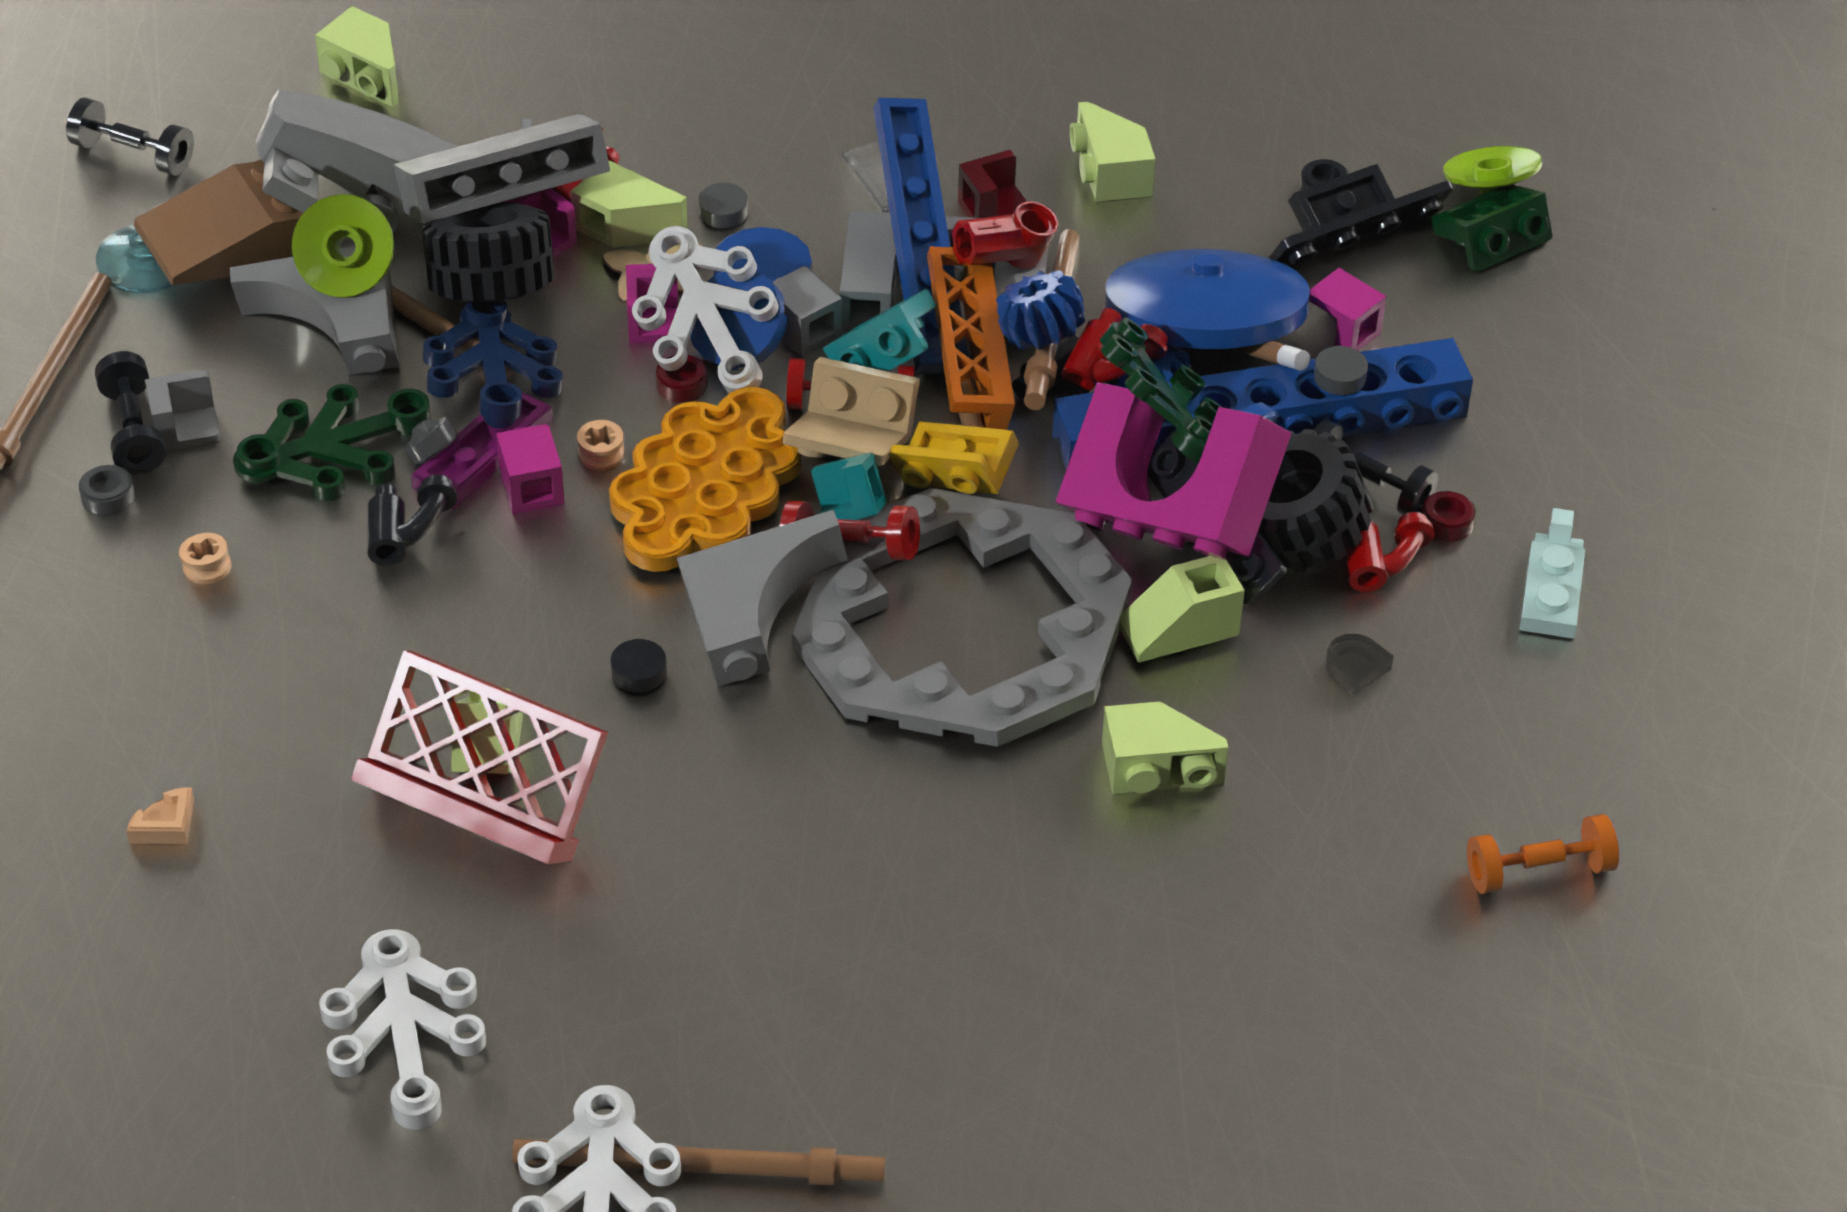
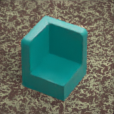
[811,452,887,520]

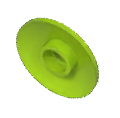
[1443,146,1542,195]
[292,194,394,298]

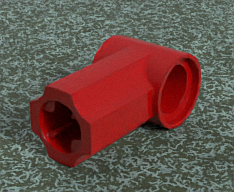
[952,201,1058,269]

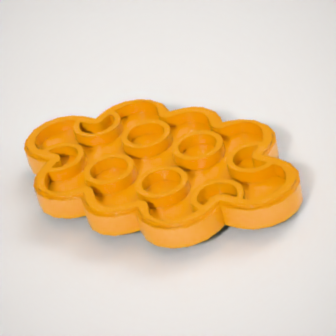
[609,387,801,572]

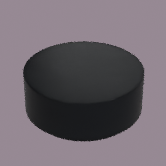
[1300,159,1349,190]
[610,639,667,693]

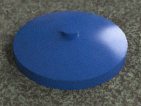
[1105,249,1310,349]

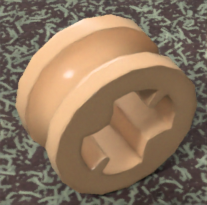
[577,420,625,471]
[179,533,232,584]

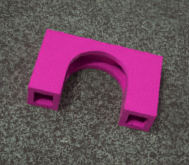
[1055,382,1292,560]

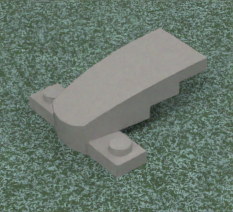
[256,89,458,213]

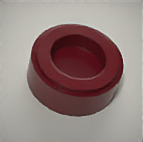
[656,355,708,403]
[1422,491,1476,542]

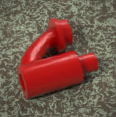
[1061,308,1168,391]
[1345,512,1435,592]

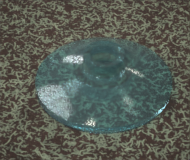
[96,224,174,293]

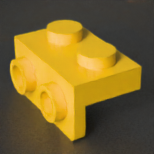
[890,421,1019,494]

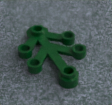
[1100,318,1222,464]
[233,384,431,501]

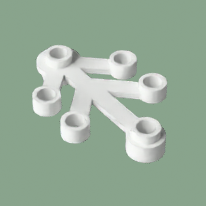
[632,226,778,393]
[319,929,486,1130]
[512,1085,681,1212]

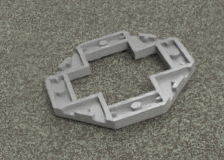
[792,488,1132,747]

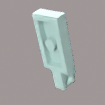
[1519,508,1585,639]

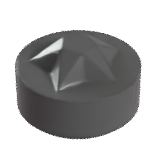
[404,417,457,464]

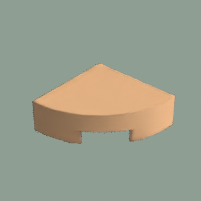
[127,787,194,844]

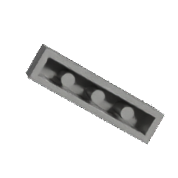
[394,113,610,224]

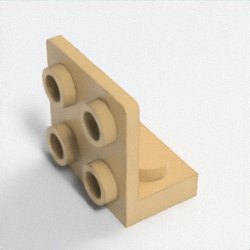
[782,357,920,467]

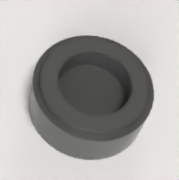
[698,183,748,228]
[1314,346,1368,395]
[79,465,135,516]

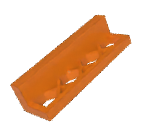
[927,246,1015,430]

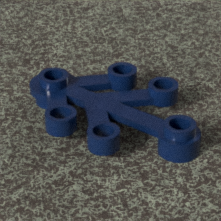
[423,300,563,428]

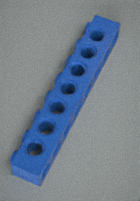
[1052,338,1473,472]

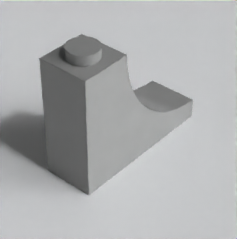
[230,246,400,375]
[677,510,848,687]

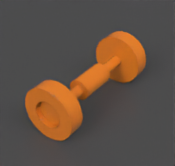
[1467,814,1619,894]

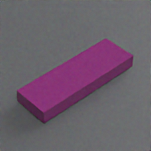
[411,392,553,510]

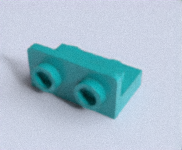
[823,288,937,371]

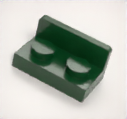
[1431,184,1553,271]

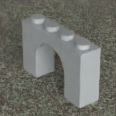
[840,211,1048,338]

